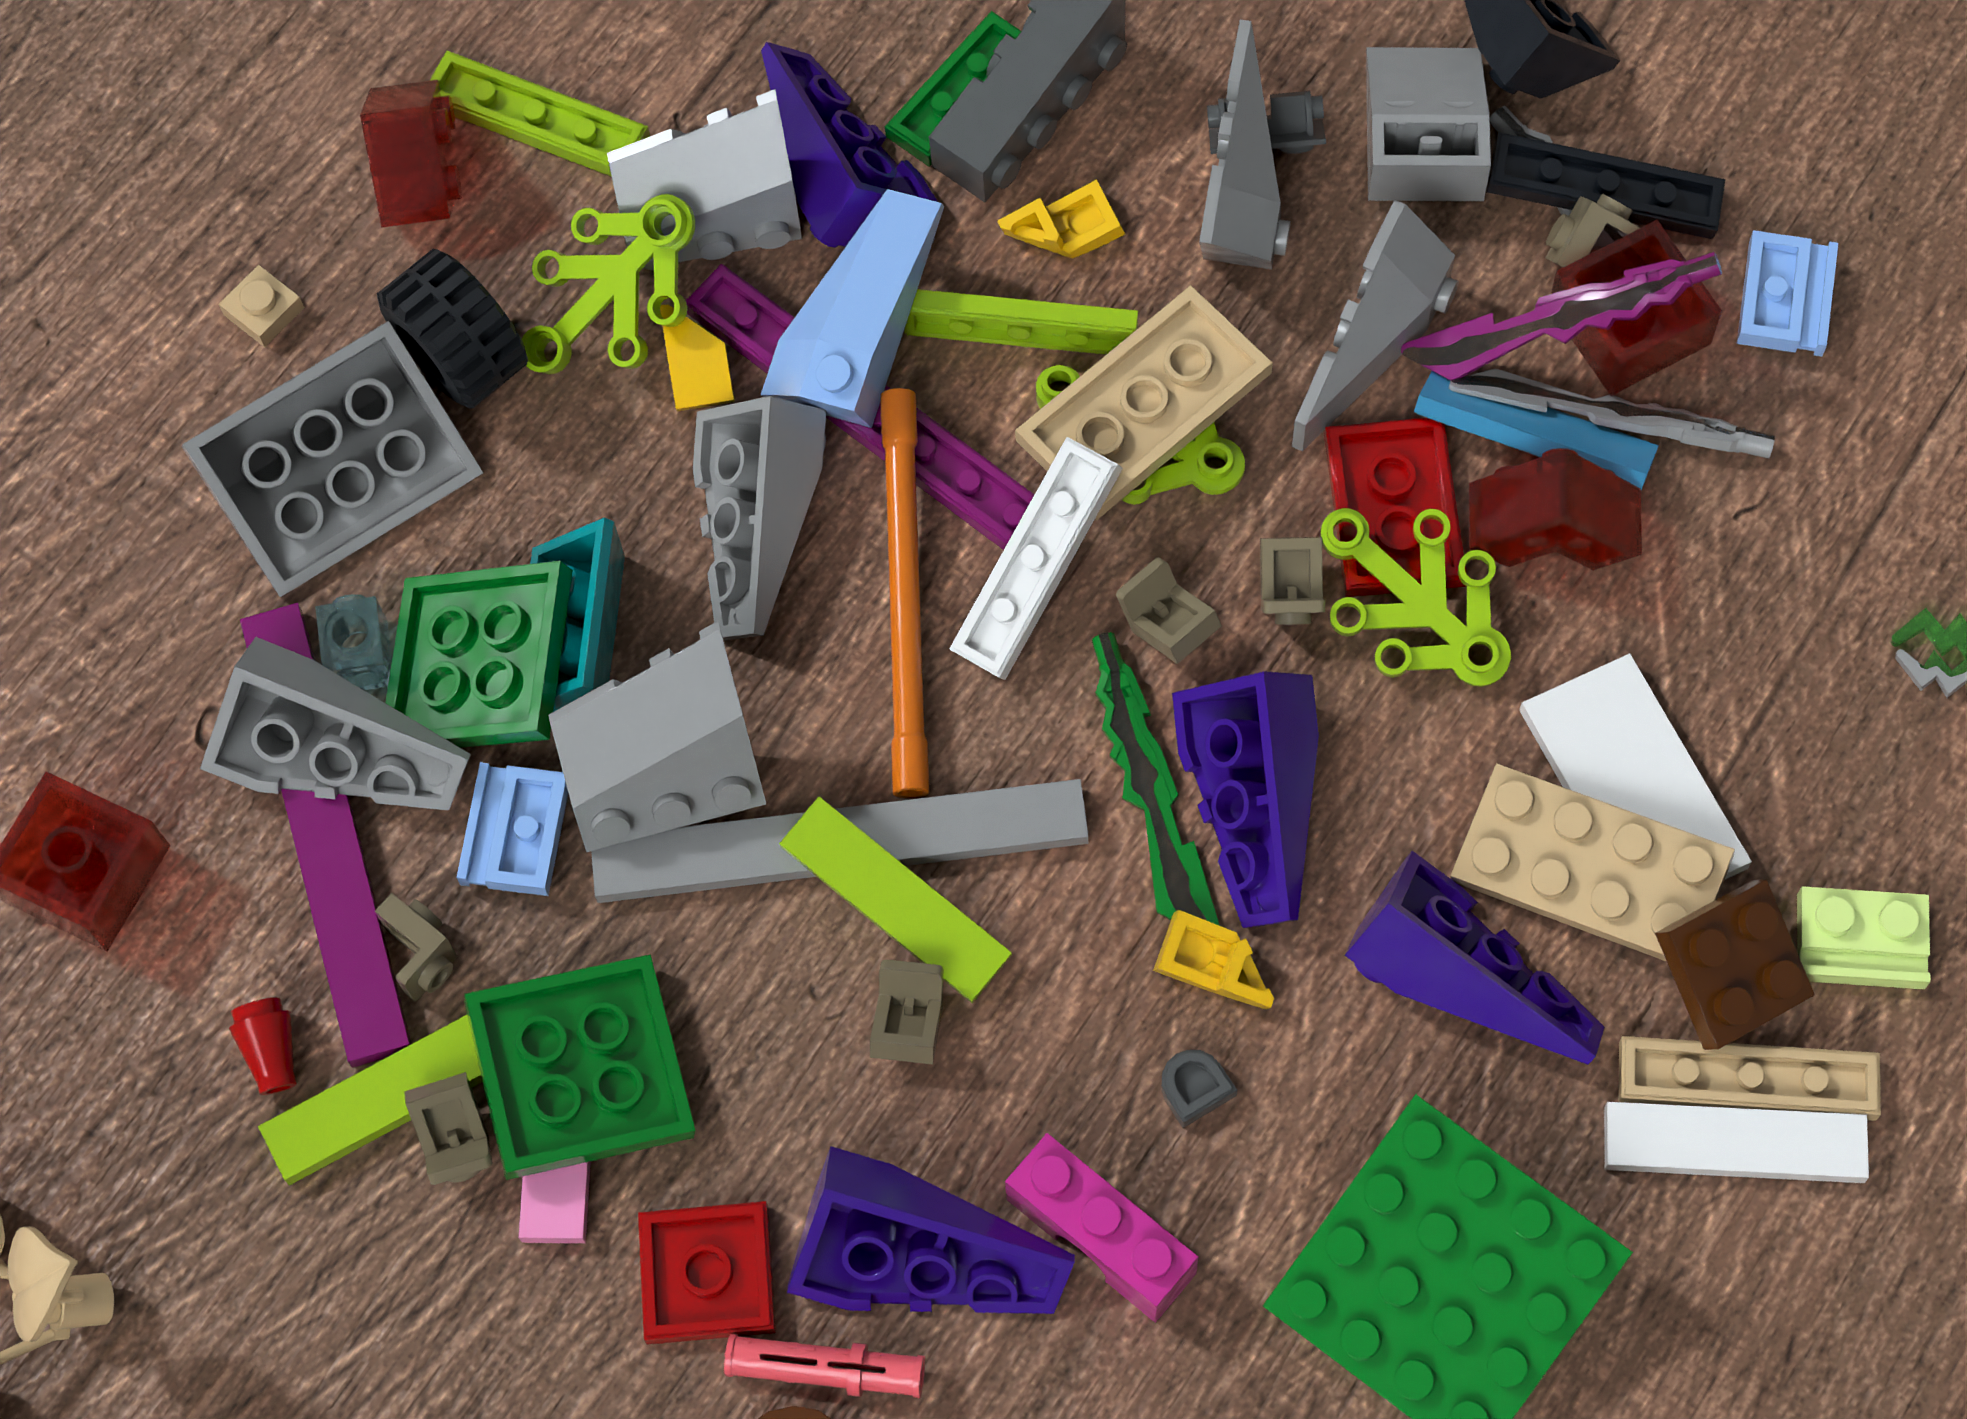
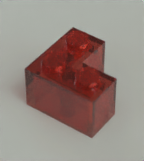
[360,79,462,228]
[1469,448,1642,571]

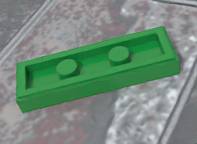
[884,11,1021,167]

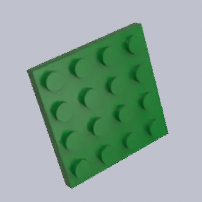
[1263,1094,1633,1419]

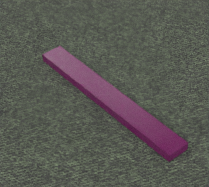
[686,263,1035,550]
[240,603,412,1068]

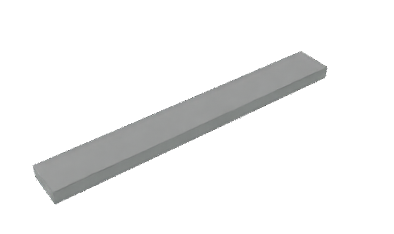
[591,779,1089,903]

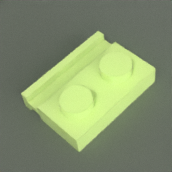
[1797,886,1931,989]

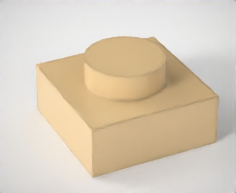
[218,265,305,347]

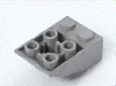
[1366,47,1491,201]

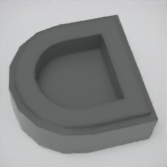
[1161,1050,1237,1128]

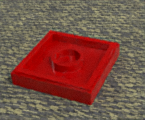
[638,1201,776,1345]

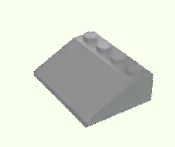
[182,321,483,597]

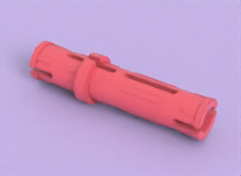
[724,1334,925,1398]

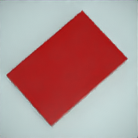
[1324,418,1467,597]

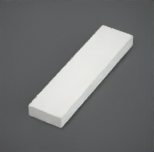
[949,437,1123,680]
[1604,1102,1869,1183]

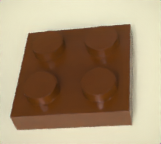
[1655,879,1815,1050]

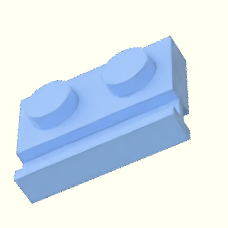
[1737,230,1838,357]
[456,762,568,896]

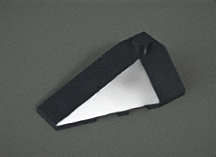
[1464,0,1620,99]

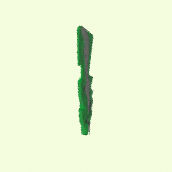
[1092,632,1220,926]

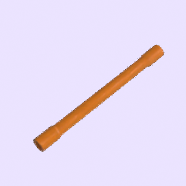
[880,388,930,798]

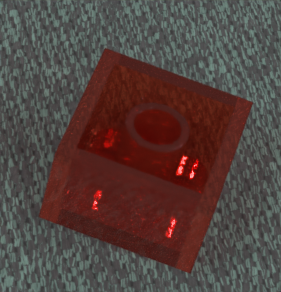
[1551,220,1722,396]
[0,771,170,952]

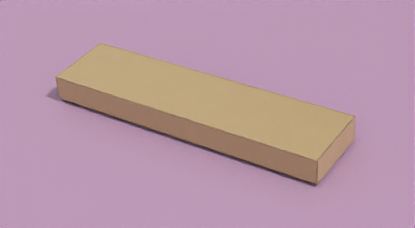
[1618,1036,1881,1121]

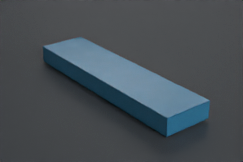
[1414,371,1659,491]

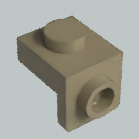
[1545,194,1642,275]
[1260,537,1325,625]
[1116,557,1222,664]
[375,893,457,1001]
[870,959,944,1064]
[404,1072,493,1185]

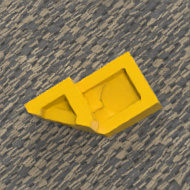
[997,179,1125,259]
[660,304,735,412]
[1153,910,1274,1010]

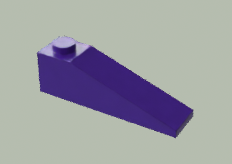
[761,42,938,247]
[1172,671,1319,928]
[787,1146,1075,1314]

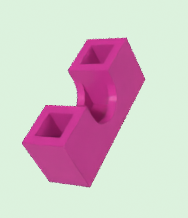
[1005,1133,1198,1323]

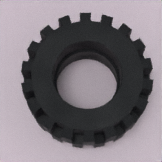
[377,248,528,409]

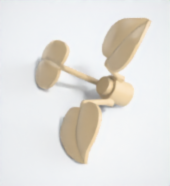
[0,1215,114,1365]

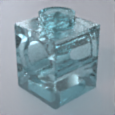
[315,594,392,690]

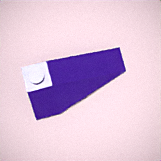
[1345,851,1605,1065]

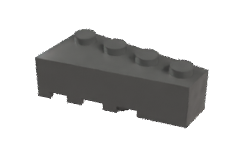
[929,0,1127,202]

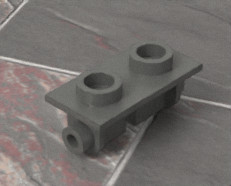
[1207,90,1326,154]

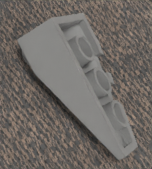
[1292,200,1459,452]

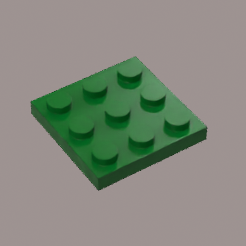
[385,561,573,748]
[464,954,696,1180]

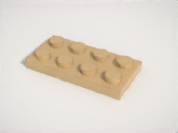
[1015,285,1273,520]
[1450,763,1735,962]

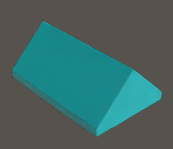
[530,517,625,712]

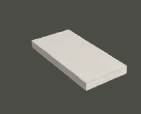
[1519,654,1752,879]

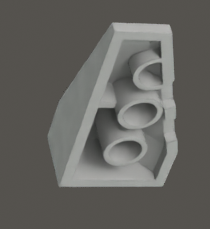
[1199,19,1291,270]
[693,396,826,640]
[200,637,471,810]

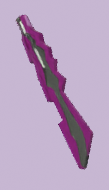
[1401,252,1722,382]

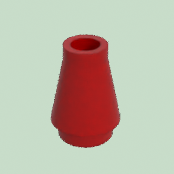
[229,997,297,1095]

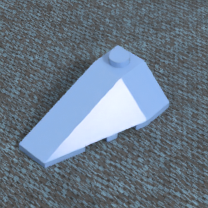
[761,189,944,428]

